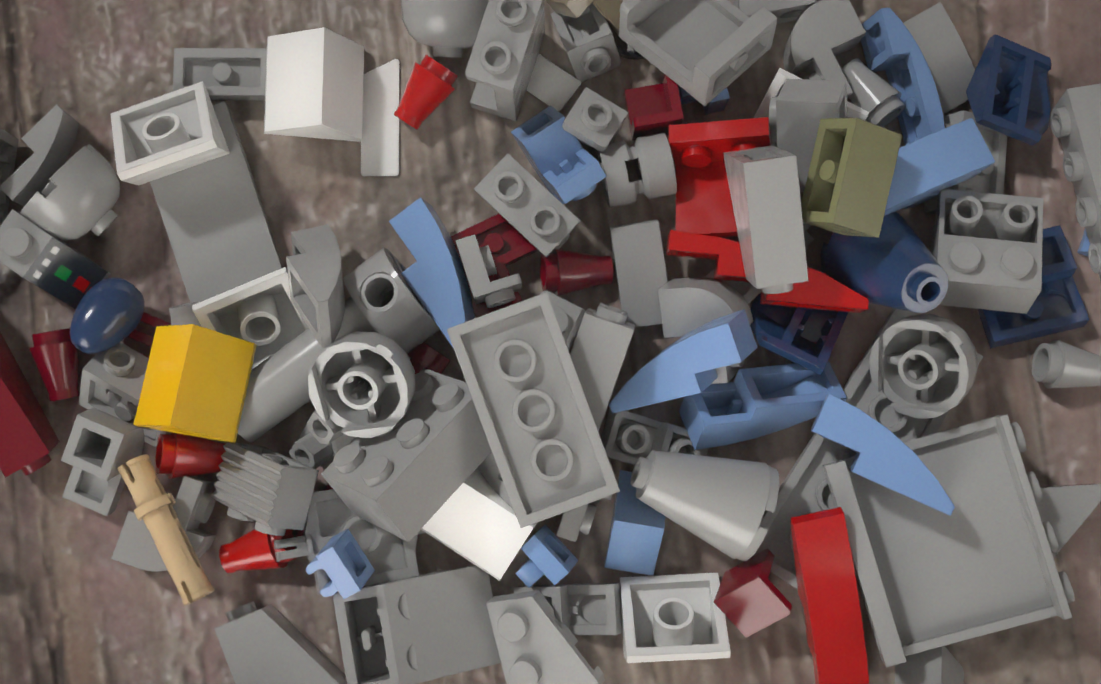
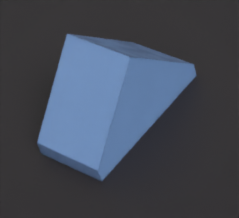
[604,470,665,576]

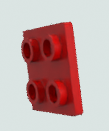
[669,117,773,237]

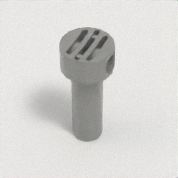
[238,247,440,443]

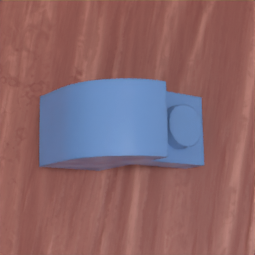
[511,105,607,205]

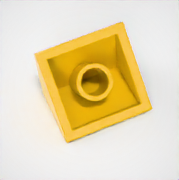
[133,324,257,443]

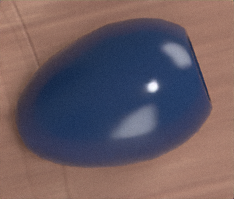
[70,277,145,353]

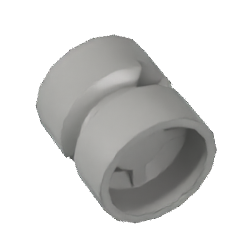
[596,132,677,208]

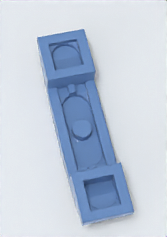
[861,7,945,209]

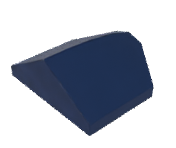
[966,34,1052,146]
[750,293,848,375]

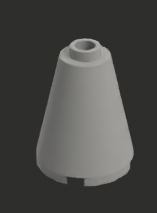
[630,450,780,561]

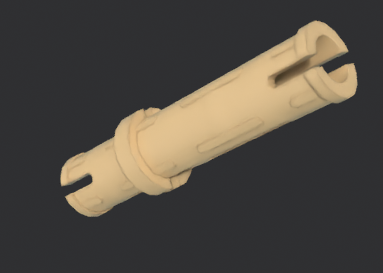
[117,454,215,606]

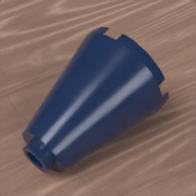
[821,212,948,313]

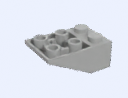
[333,565,501,684]

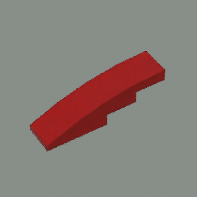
[666,230,869,313]
[790,507,869,684]

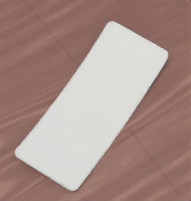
[527,54,581,111]

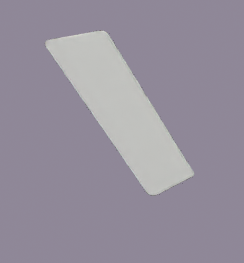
[361,59,399,176]

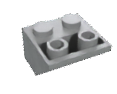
[929,189,1044,314]

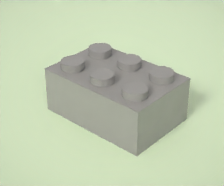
[321,368,492,542]

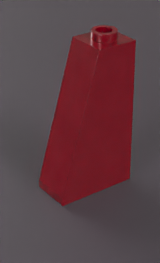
[0,332,60,478]

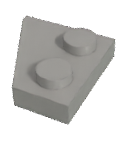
[486,590,605,684]

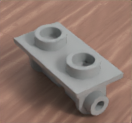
[474,153,581,257]

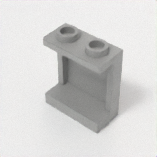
[465,0,545,121]
[619,0,778,106]

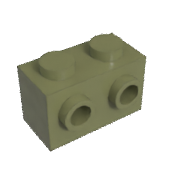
[801,118,902,238]

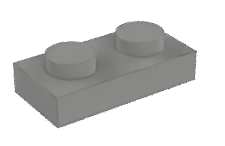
[173,48,267,101]

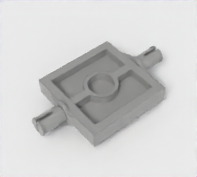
[274,489,425,595]

